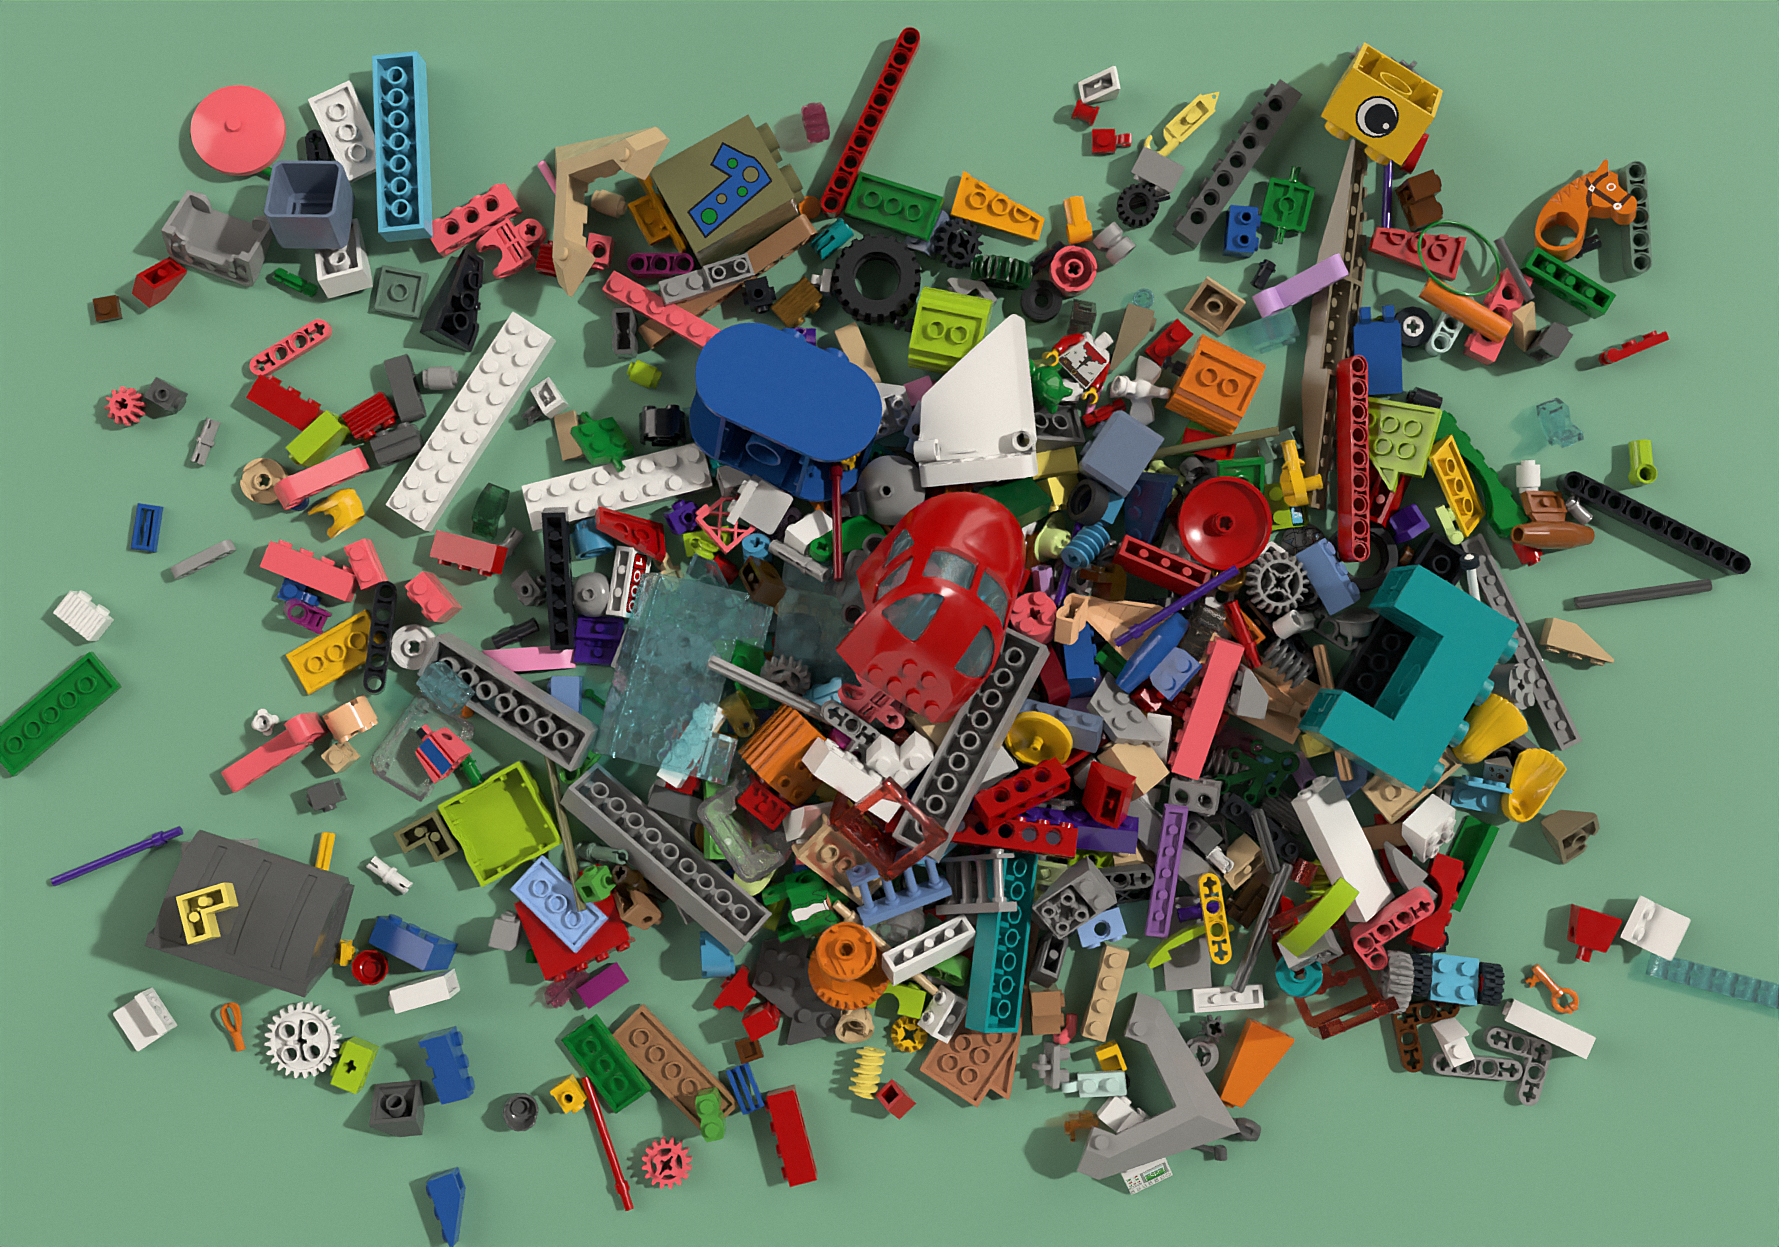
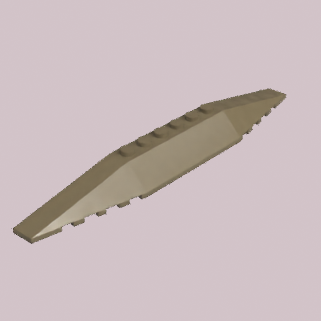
[1301,139,1368,510]

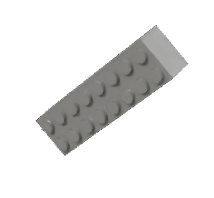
[417,632,602,772]

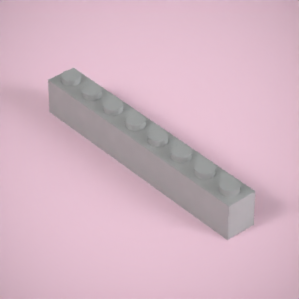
[1073,752,1226,898]

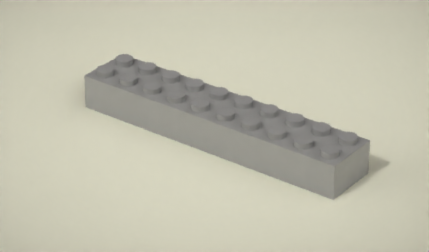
[892,628,1050,863]
[560,763,772,956]

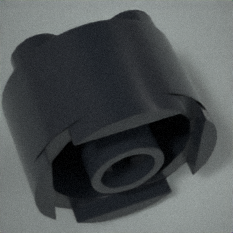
[639,405,686,447]

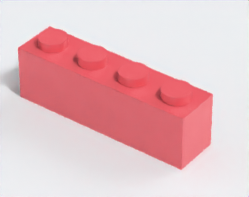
[260,539,359,602]

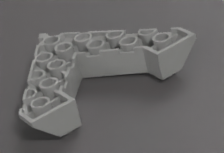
[1077,992,1240,1180]

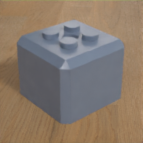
[264,160,355,249]
[1077,410,1164,499]

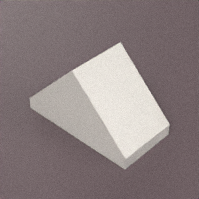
[1078,66,1121,104]
[530,377,569,419]

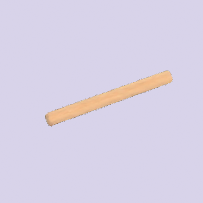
[1313,644,1354,781]

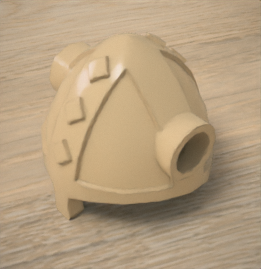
[835,1007,874,1043]

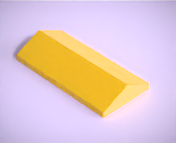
[1429,435,1486,538]

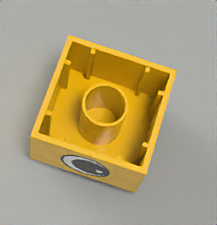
[1321,42,1443,165]

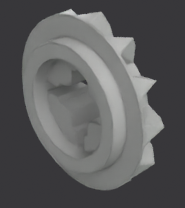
[1186,1036,1219,1073]

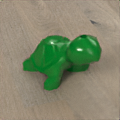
[1028,357,1073,414]

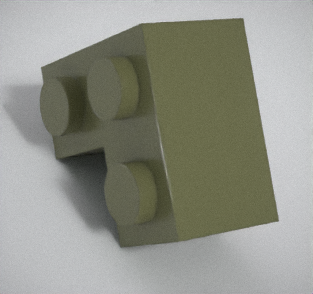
[393,809,462,863]

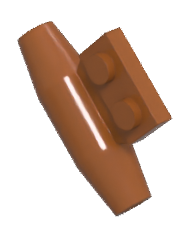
[1511,490,1595,549]

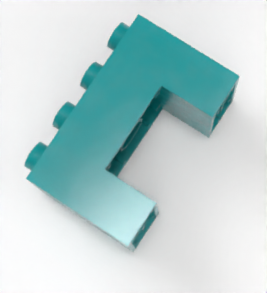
[1297,564,1519,793]

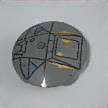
[1281,524,1326,556]

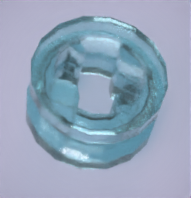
[1132,288,1154,309]

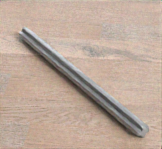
[707,655,899,746]

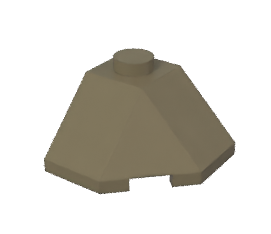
[1541,810,1600,865]

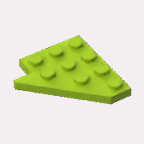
[1368,397,1442,493]

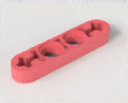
[250,319,332,377]

